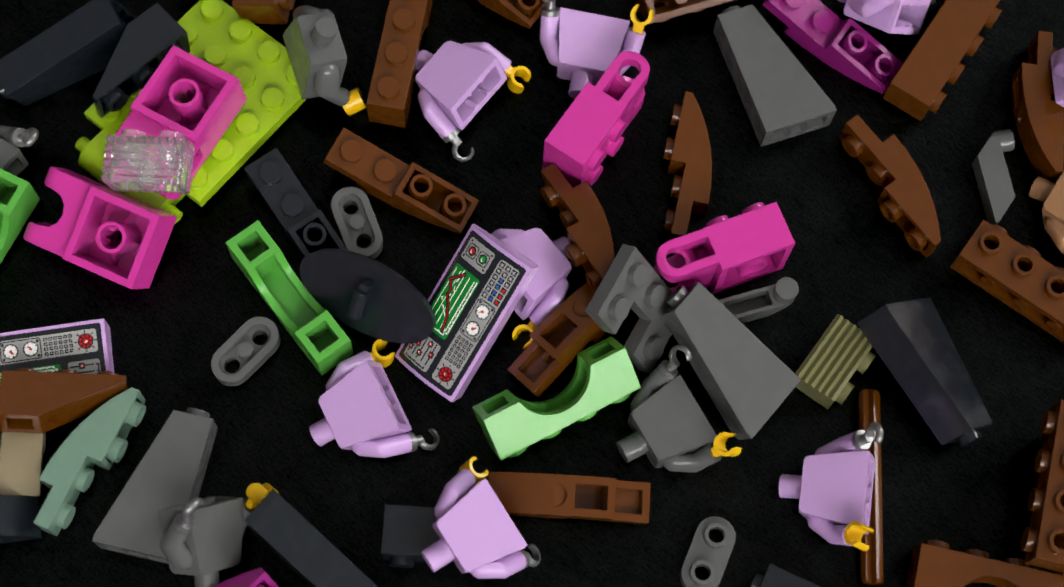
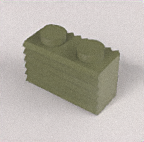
[795,314,876,410]

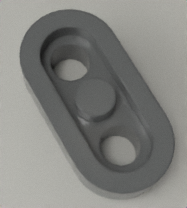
[331,187,383,259]
[211,317,280,386]
[680,516,736,587]

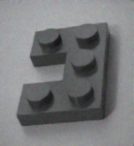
[585,244,673,374]

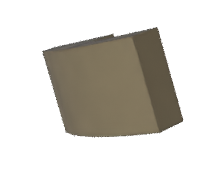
[0,432,46,496]

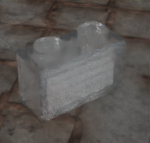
[101,129,195,194]

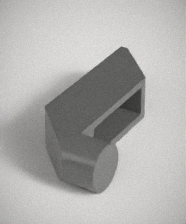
[972,129,1015,224]
[718,277,799,324]

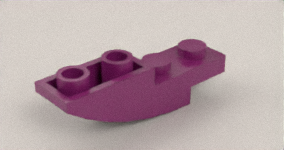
[762,0,903,94]

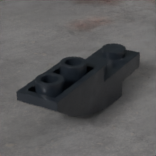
[244,148,347,259]

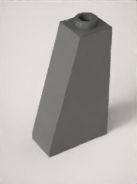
[713,4,837,147]
[662,282,801,440]
[92,408,218,564]

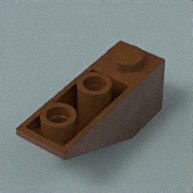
[0,368,128,433]

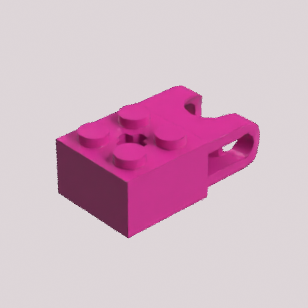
[105,45,247,200]
[542,51,650,188]
[23,167,177,289]
[653,202,795,294]

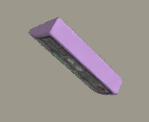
[395,224,540,403]
[0,318,114,381]

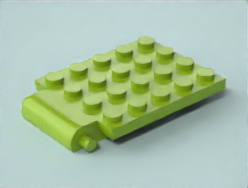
[75,0,306,224]

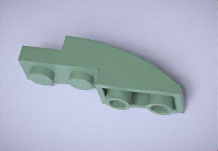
[33,387,146,537]

